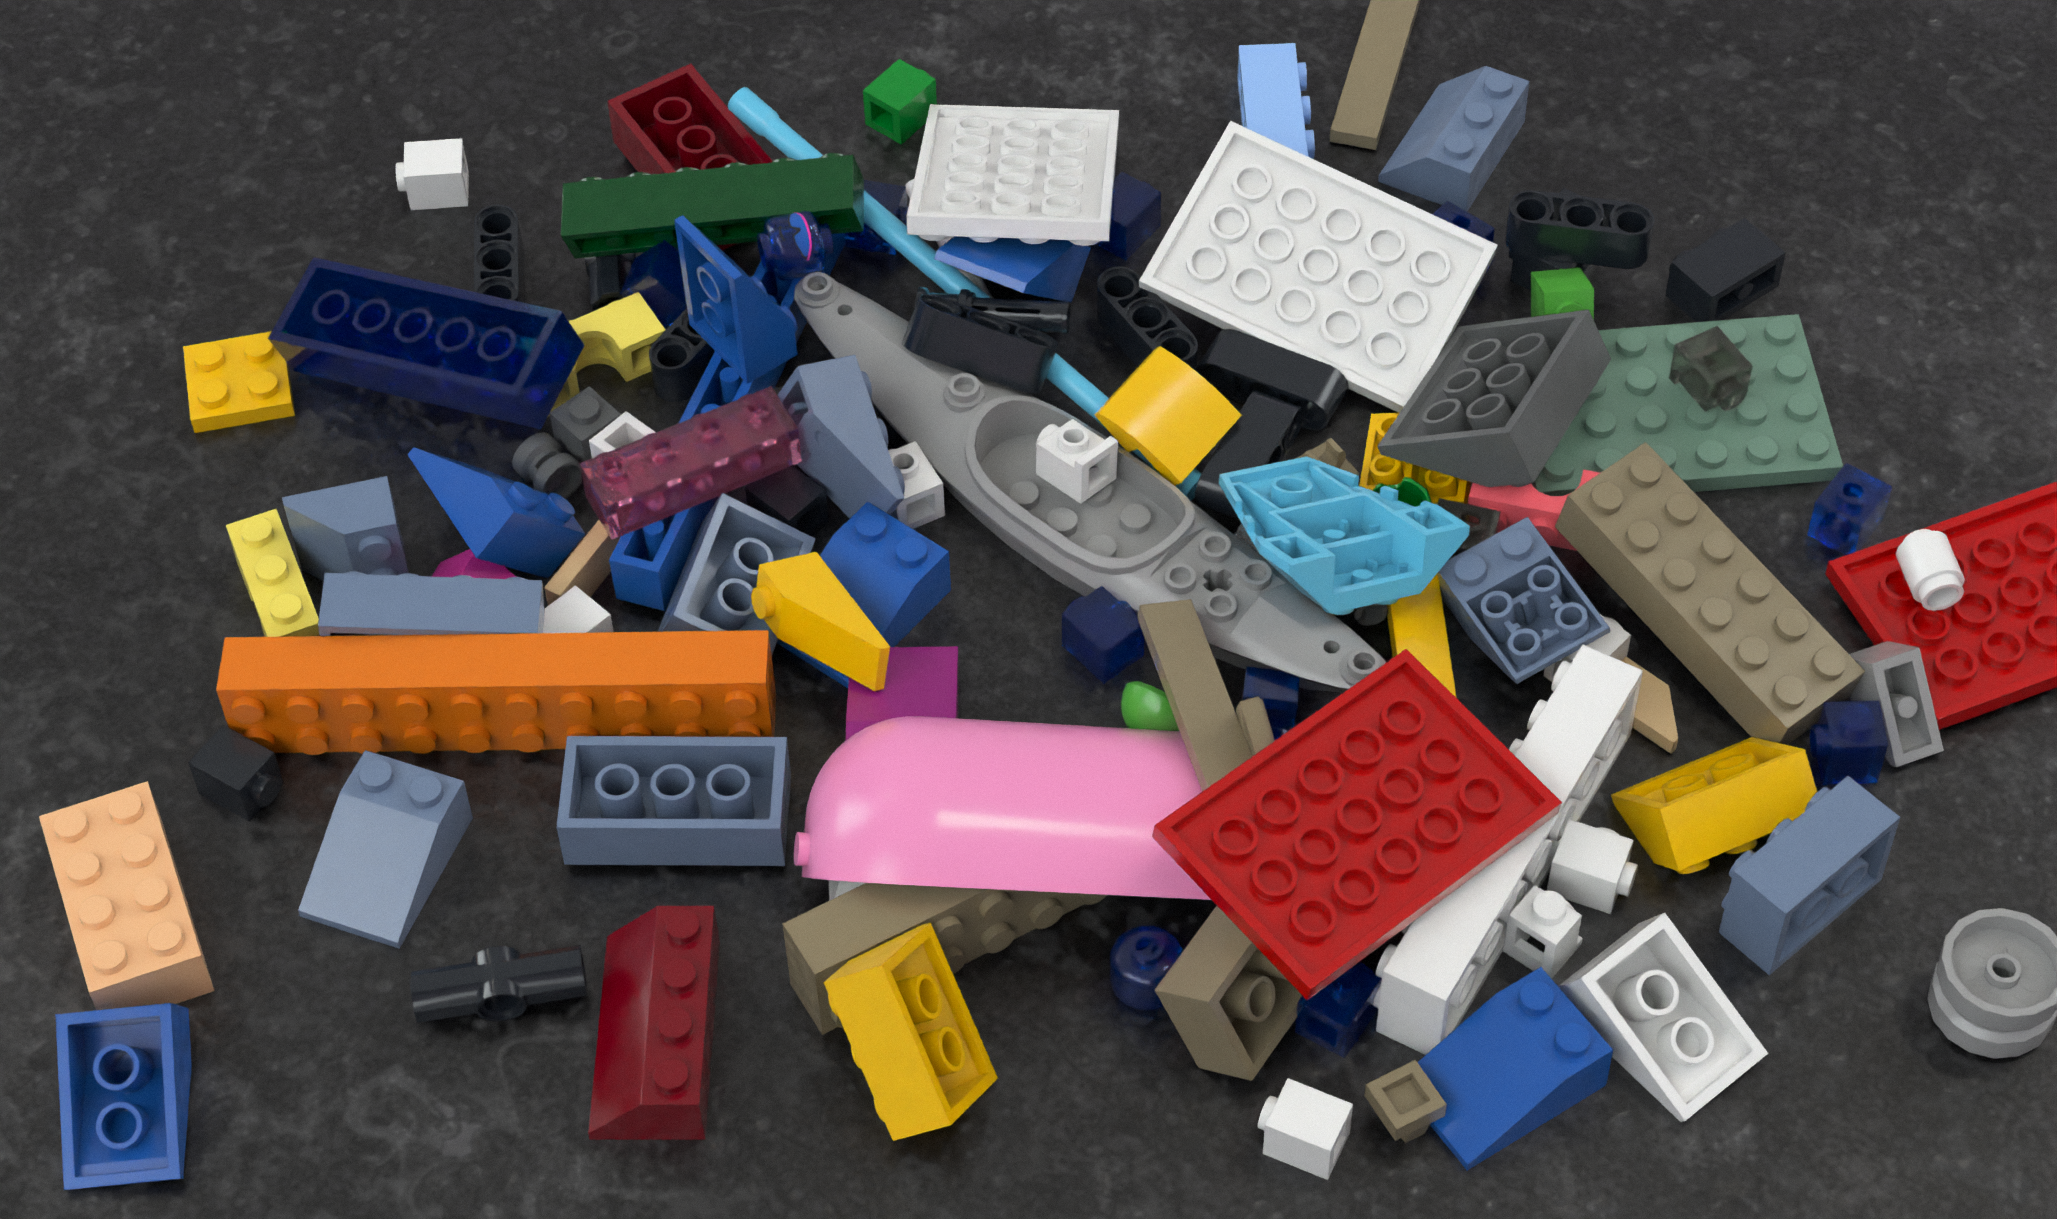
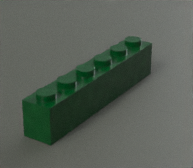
[561,153,864,259]

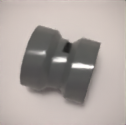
[512,432,584,499]

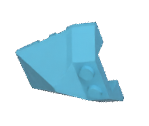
[1219,456,1470,615]

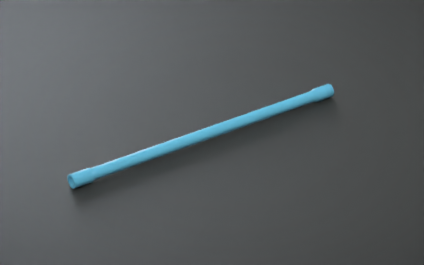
[728,87,1202,500]

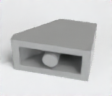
[1849,641,1944,767]

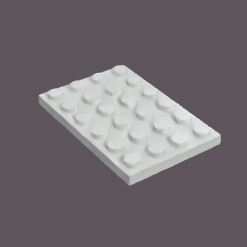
[907,104,1119,246]
[1139,121,1498,413]

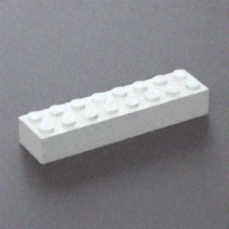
[1372,644,1643,1055]

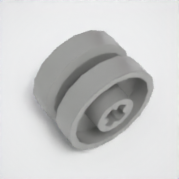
[1927,908,2057,1059]

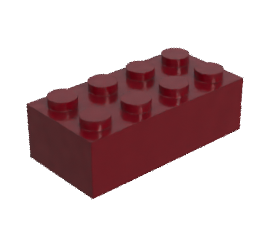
[607,63,773,251]

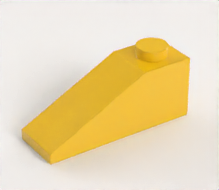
[751,552,890,691]

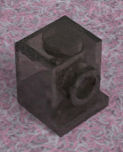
[1669,326,1753,412]

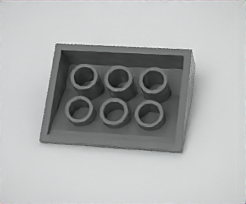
[1377,310,1611,487]

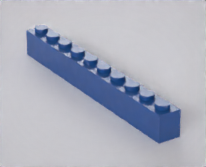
[609,233,846,611]

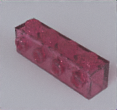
[580,386,802,540]

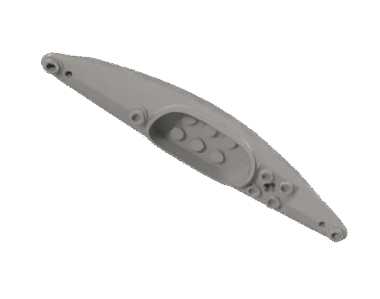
[794,272,1386,692]

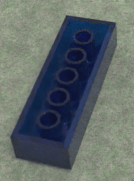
[268,257,585,429]

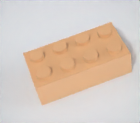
[39,781,214,1010]

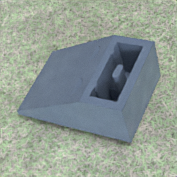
[770,355,905,519]
[1437,517,1610,684]

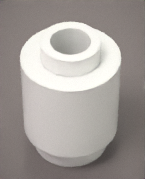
[1896,529,1965,611]

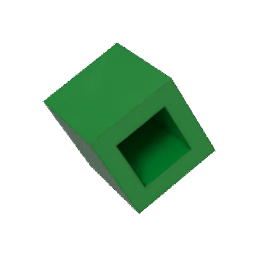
[863,59,937,145]

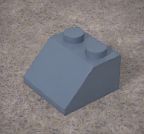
[282,476,409,581]

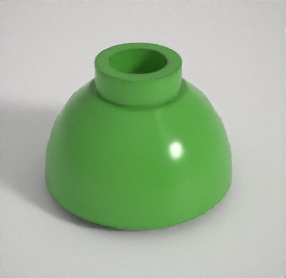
[1121,681,1179,731]

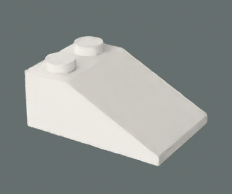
[1558,913,1768,1122]

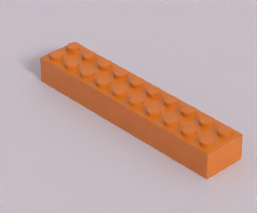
[216,630,776,755]

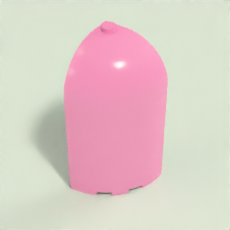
[794,716,1211,900]

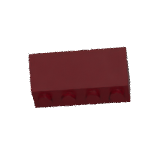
[588,906,720,1140]

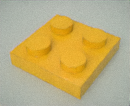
[183,330,295,433]

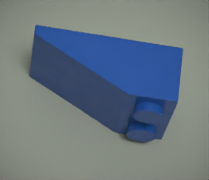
[674,215,798,384]
[934,236,1091,303]
[407,447,585,579]
[777,502,951,688]
[1418,967,1613,1171]
[55,1003,192,1190]

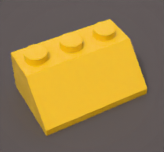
[1611,737,1817,874]
[823,922,998,1141]

